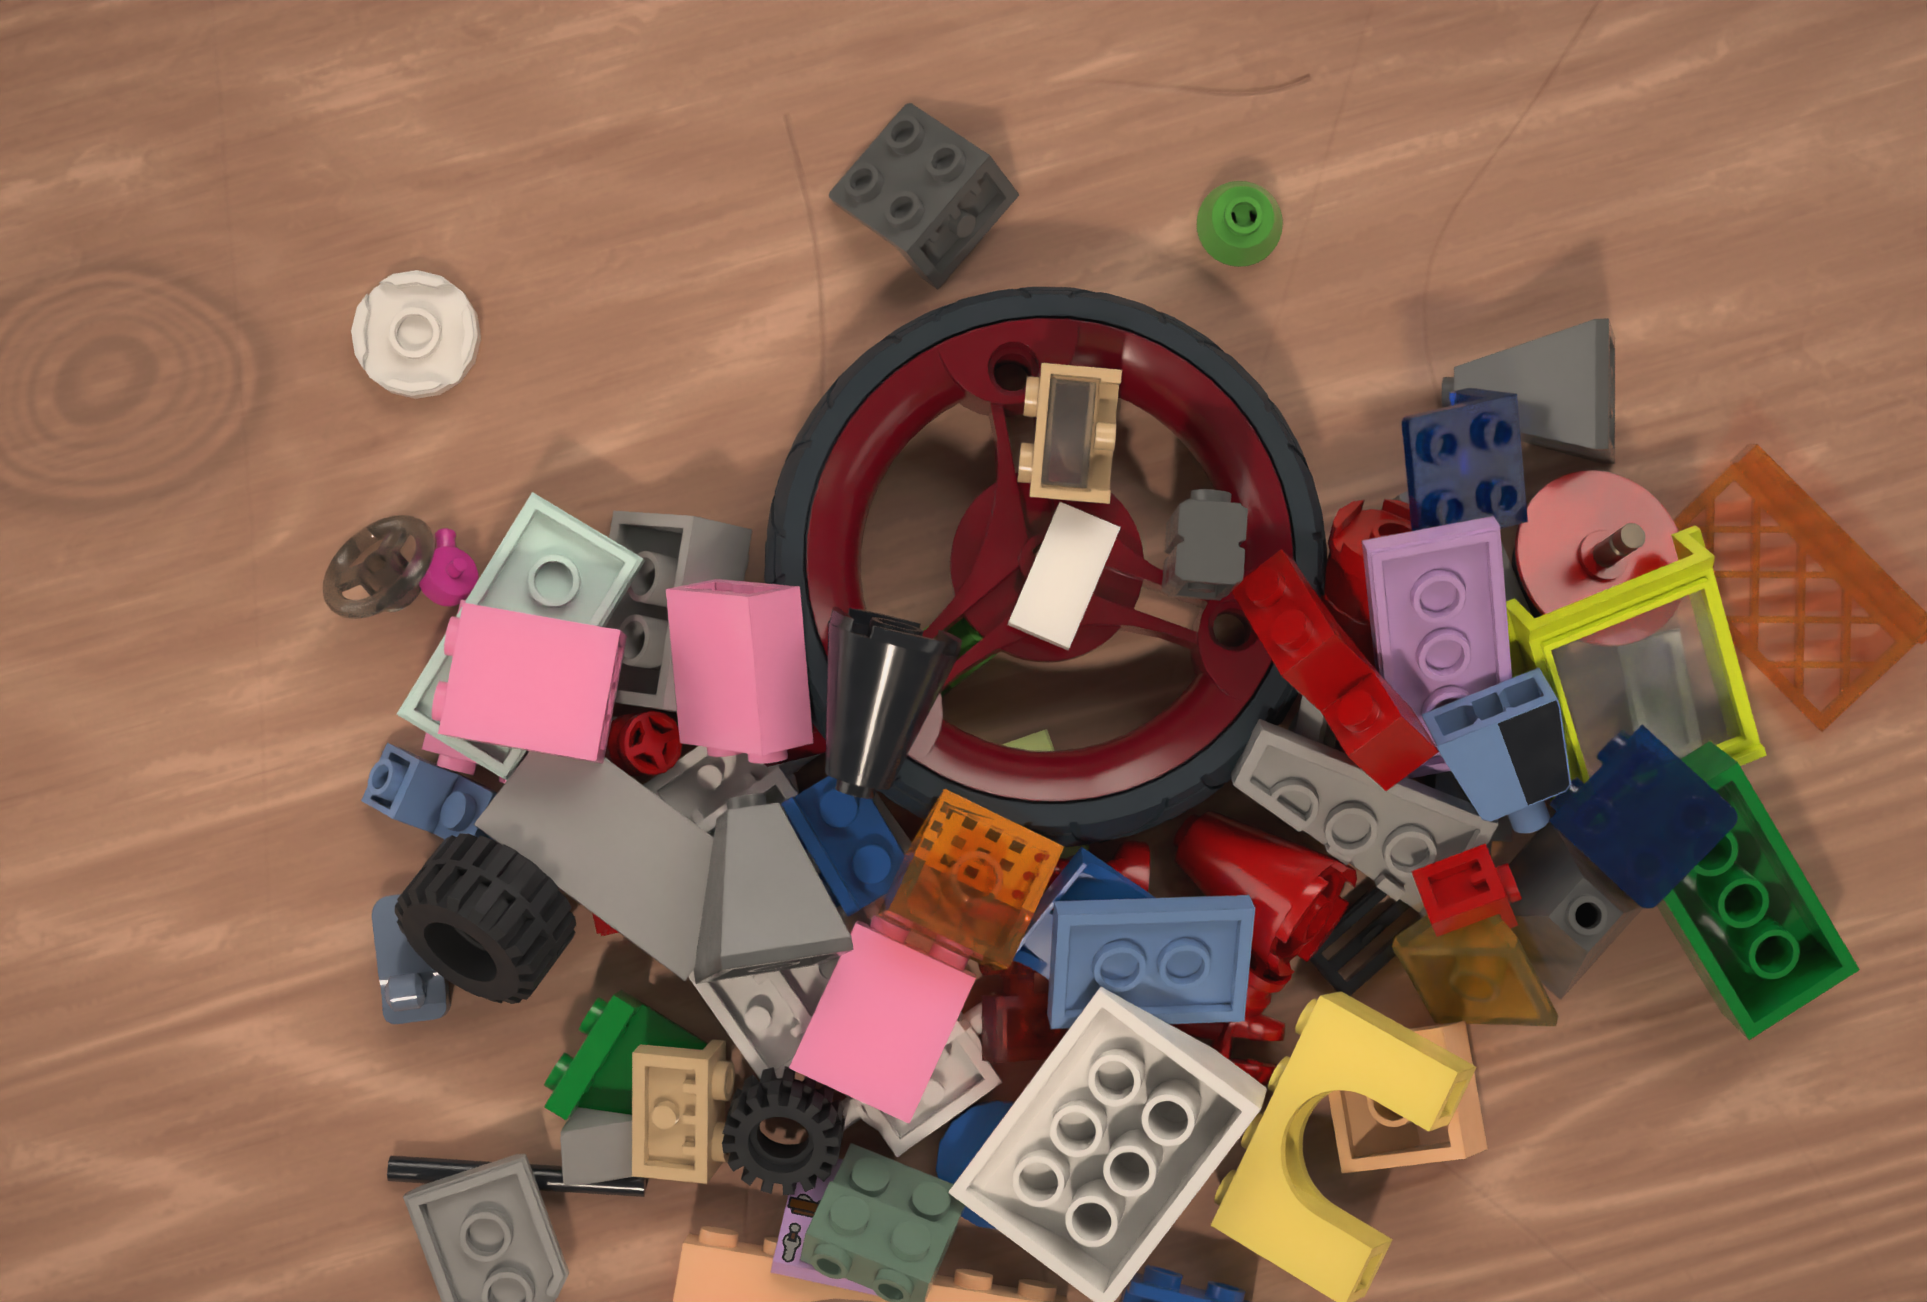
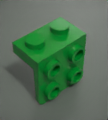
[544,990,709,1120]

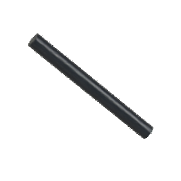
[387,1155,647,1197]

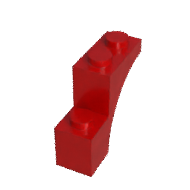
[1232,549,1439,792]

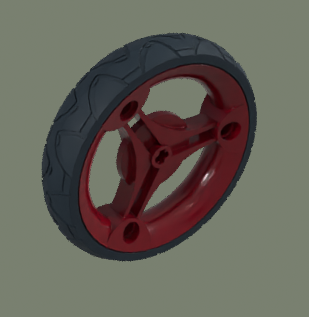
[764,287,1327,848]

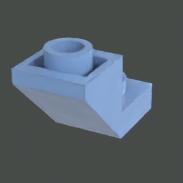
[361,743,498,841]

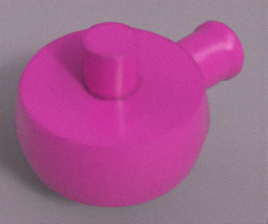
[417,528,479,607]

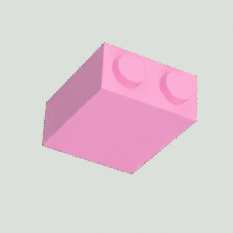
[666,579,813,763]
[432,603,627,764]
[789,915,976,1124]

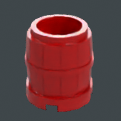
[1321,499,1448,668]

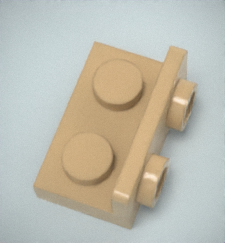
[632,1039,735,1184]

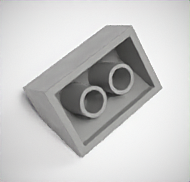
[605,511,752,713]

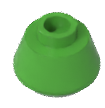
[1196,181,1283,267]

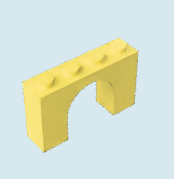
[1211,991,1477,1302]

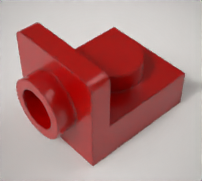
[1411,843,1522,937]

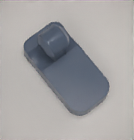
[372,894,451,1024]

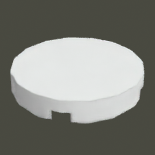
[351,270,481,399]

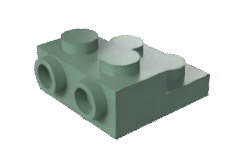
[800,1143,966,1302]

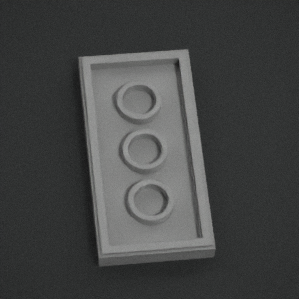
[474,751,714,981]

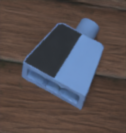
[1422,668,1571,833]

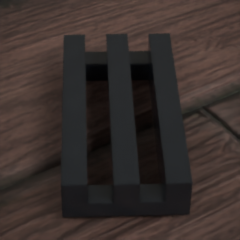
[1309,884,1430,996]

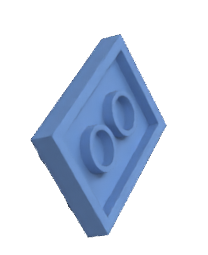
[1047,895,1255,1029]

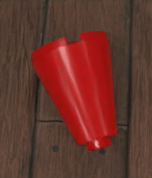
[1173,810,1357,976]

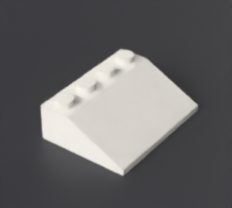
[948,987,1267,1302]

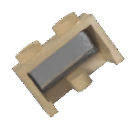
[1018,363,1122,504]

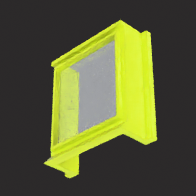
[1506,525,1767,828]

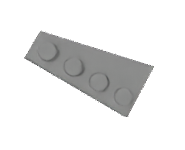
[1231,719,1499,926]

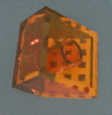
[878,789,1064,971]

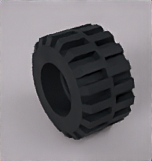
[395,833,576,1004]

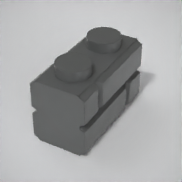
[1162,489,1248,601]

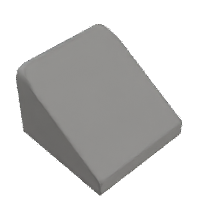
[560,1107,634,1186]

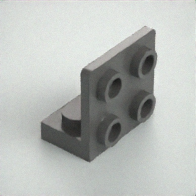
[829,103,1019,290]

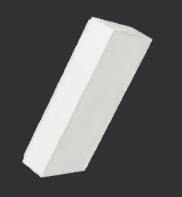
[1007,502,1121,650]

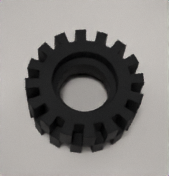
[722,1066,845,1195]

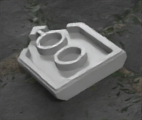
[403,1154,569,1302]

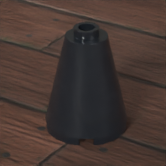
[825,607,962,799]

